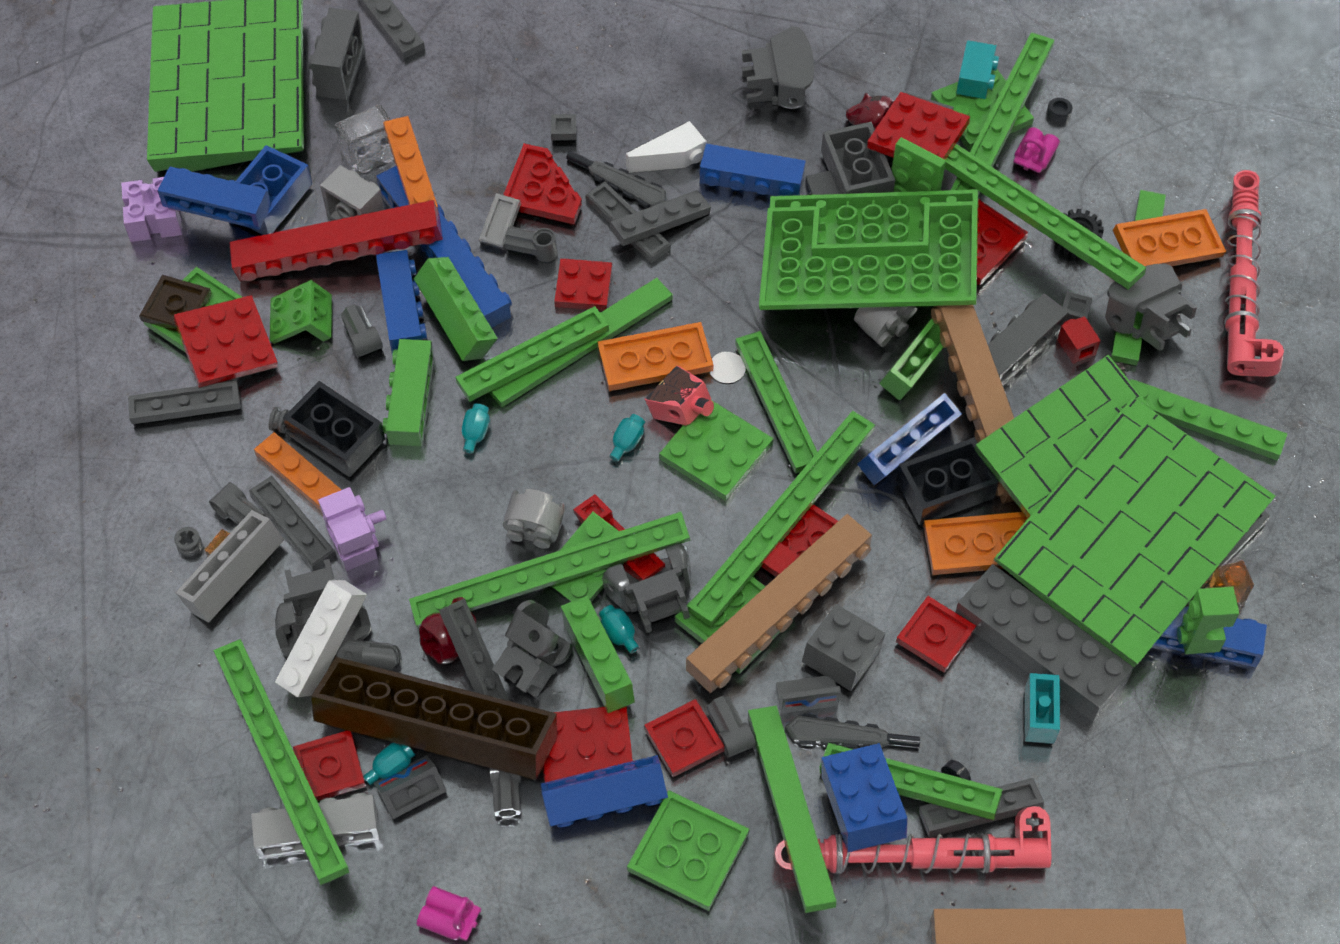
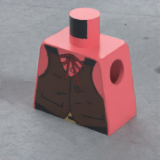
[645,366,714,425]

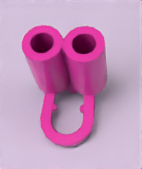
[1013,127,1060,173]
[416,886,481,941]

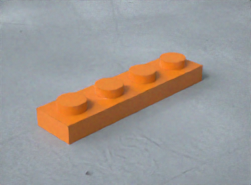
[383,116,438,209]
[254,432,341,512]

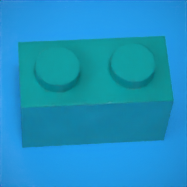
[956,40,999,99]
[1025,673,1060,744]

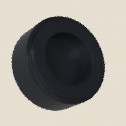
[1047,98,1073,123]
[941,760,971,781]

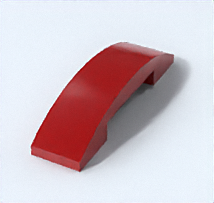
[573,494,666,581]

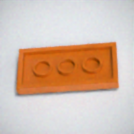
[1113,209,1226,266]
[597,322,714,391]
[923,512,1028,575]

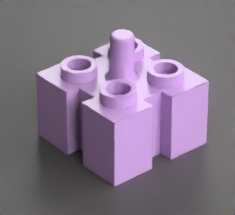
[122,177,182,242]
[318,487,387,571]

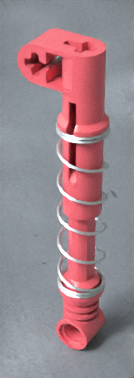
[1224,170,1284,377]
[773,806,1051,874]

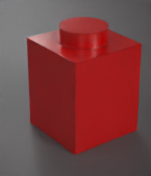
[1057,316,1101,364]

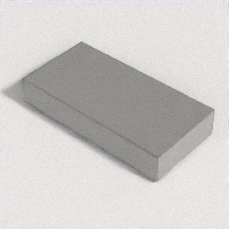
[479,193,521,250]

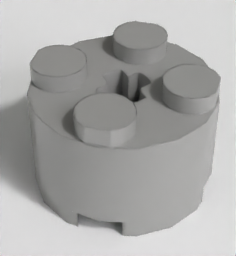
[854,306,917,347]
[503,489,566,549]

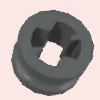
[268,407,290,434]
[174,527,202,556]

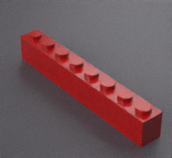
[230,200,443,281]

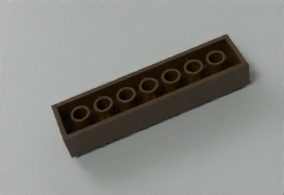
[311,657,557,780]

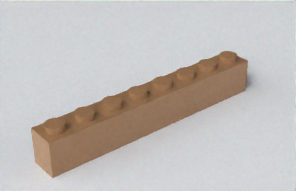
[931,305,1014,504]
[686,514,872,693]
[931,909,1187,944]

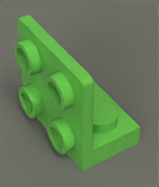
[269,280,332,344]

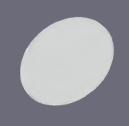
[710,352,746,383]

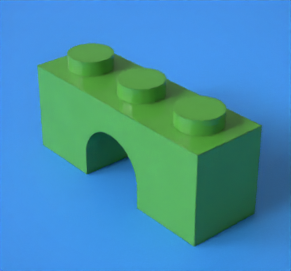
[1177,587,1239,654]

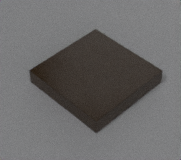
[139,274,212,332]

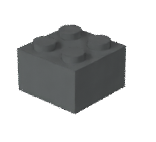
[802,604,886,691]

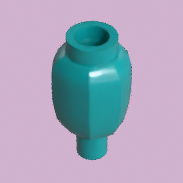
[462,404,490,454]
[609,414,646,462]
[599,605,639,654]
[364,743,415,785]

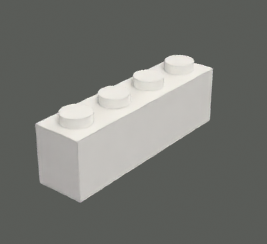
[275,580,367,697]

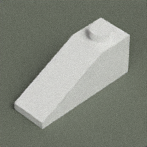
[626,121,706,173]

